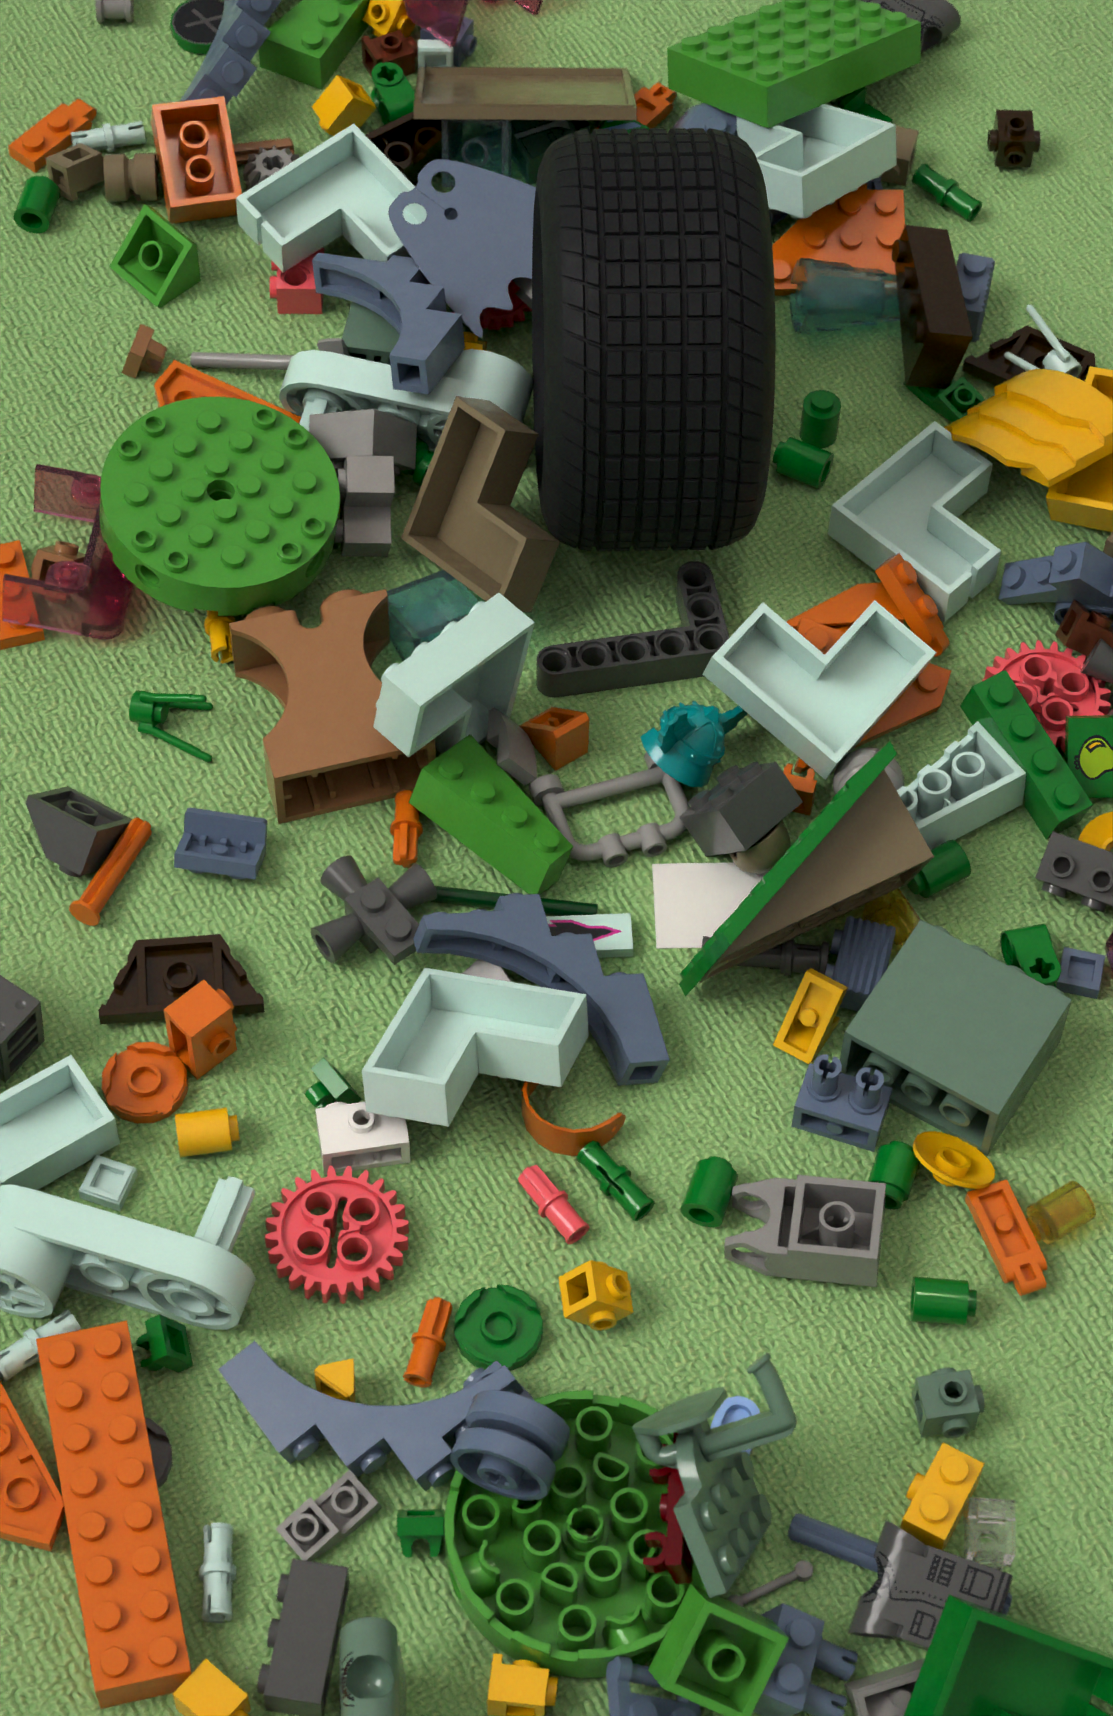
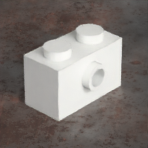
[315,1102,410,1175]

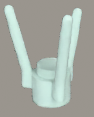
[1004,305,1082,377]

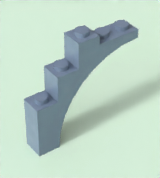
[180,0,282,105]
[312,253,465,394]
[999,542,1113,608]
[413,893,670,1086]
[218,1341,524,1491]

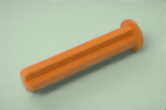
[69,817,152,926]

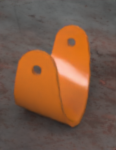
[522,1081,626,1156]

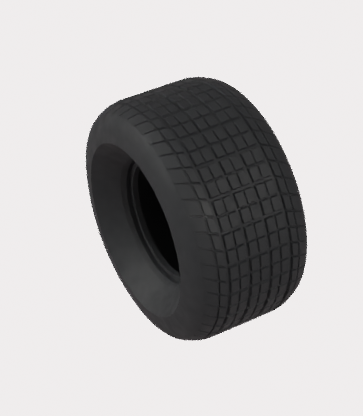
[532,128,776,551]

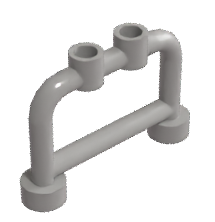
[529,752,690,868]

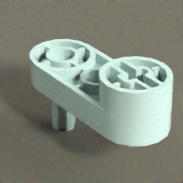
[279,349,533,452]
[0,1176,256,1330]

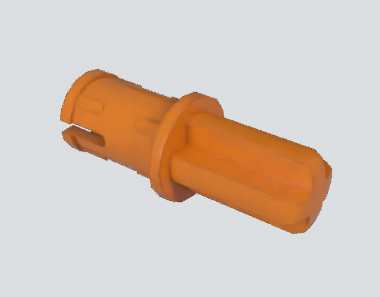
[390,790,423,868]
[403,1297,452,1388]

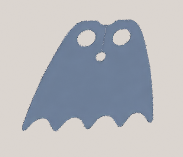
[388,159,536,337]

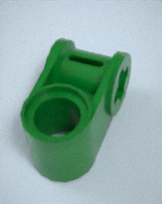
[371,62,415,125]
[1000,924,1061,987]

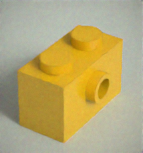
[900,1443,985,1551]

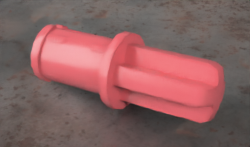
[518,1165,590,1244]

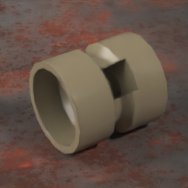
[104,153,159,202]

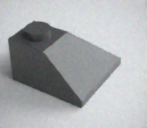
[26,786,132,877]

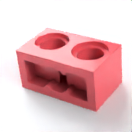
[270,247,324,314]

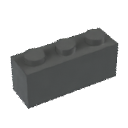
[257,1559,350,1716]

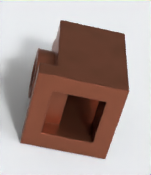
[361,30,418,76]
[1055,600,1113,656]

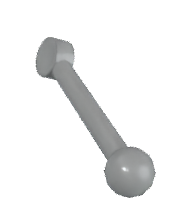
[726,1560,813,1607]

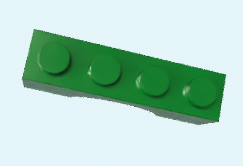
[960,670,1093,840]

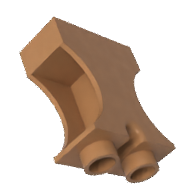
[229,589,436,824]

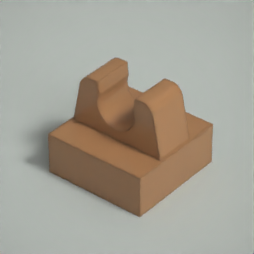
[122,324,167,379]

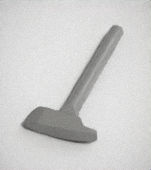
[191,338,349,370]

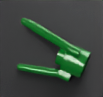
[129,690,213,763]

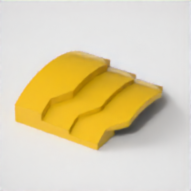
[944,369,1113,488]

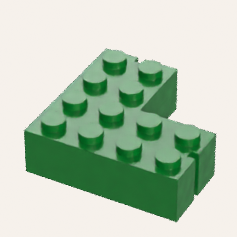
[904,1594,1113,1716]

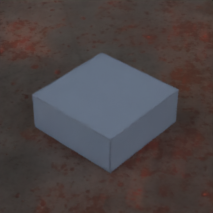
[1056,947,1106,999]

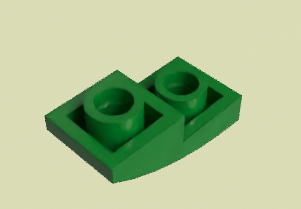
[903,376,986,422]

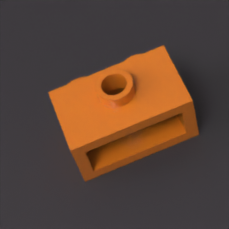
[163,980,237,1080]

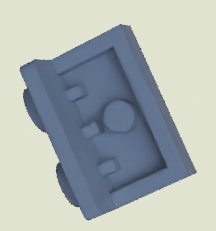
[174,808,267,879]

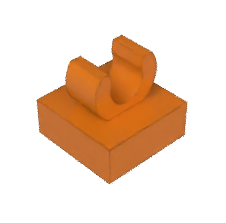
[783,763,817,816]

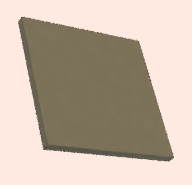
[413,67,637,120]

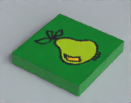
[1065,715,1113,798]

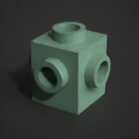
[912,1368,985,1438]

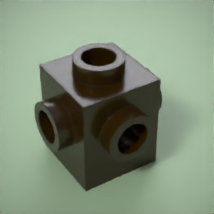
[987,110,1040,167]

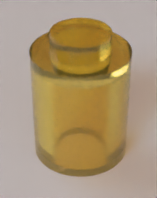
[1026,1180,1096,1245]

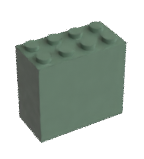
[840,919,1072,1156]

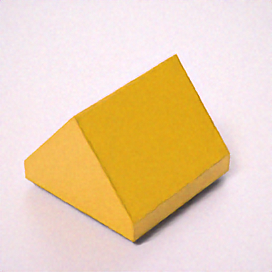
[314,1358,356,1403]

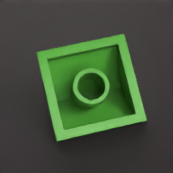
[109,204,201,308]

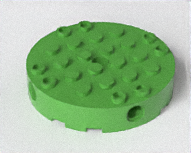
[99,397,340,616]
[444,1390,706,1678]

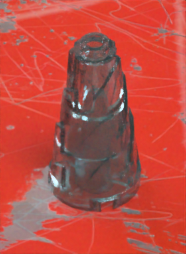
[790,258,900,334]

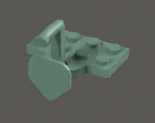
[632,1353,797,1598]

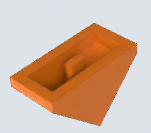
[519,707,589,771]

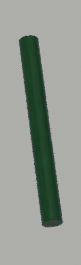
[431,886,598,916]

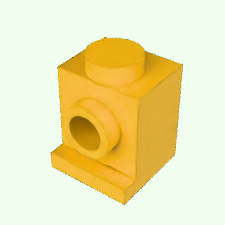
[487,1653,558,1716]

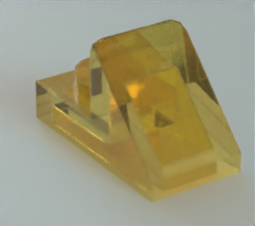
[861,888,920,947]

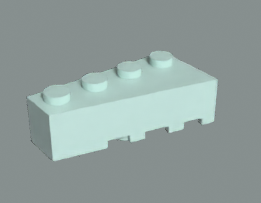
[897,721,1026,850]

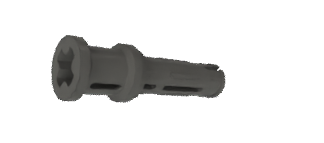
[702,936,830,976]

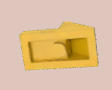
[773,968,848,1064]

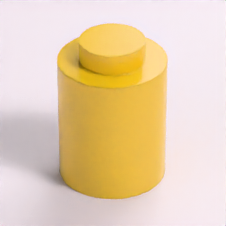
[175,1107,240,1158]

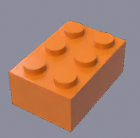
[151,96,242,224]

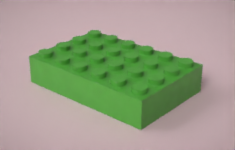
[667,0,921,129]

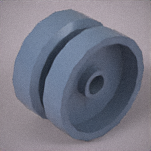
[451,1390,570,1501]

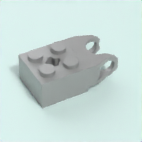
[724,1175,886,1287]

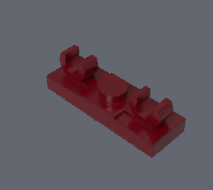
[643,1432,693,1584]

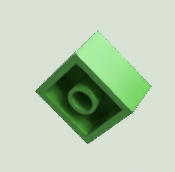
[648,1584,789,1716]

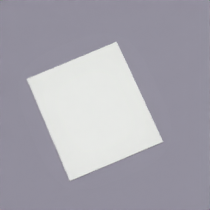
[652,862,769,949]

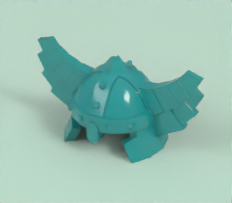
[641,701,747,788]

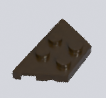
[962,326,1095,386]
[99,934,264,1025]

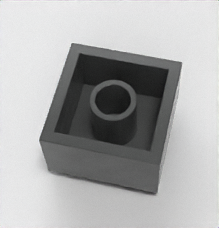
[679,761,803,856]

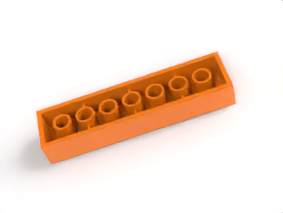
[36,1320,192,1709]

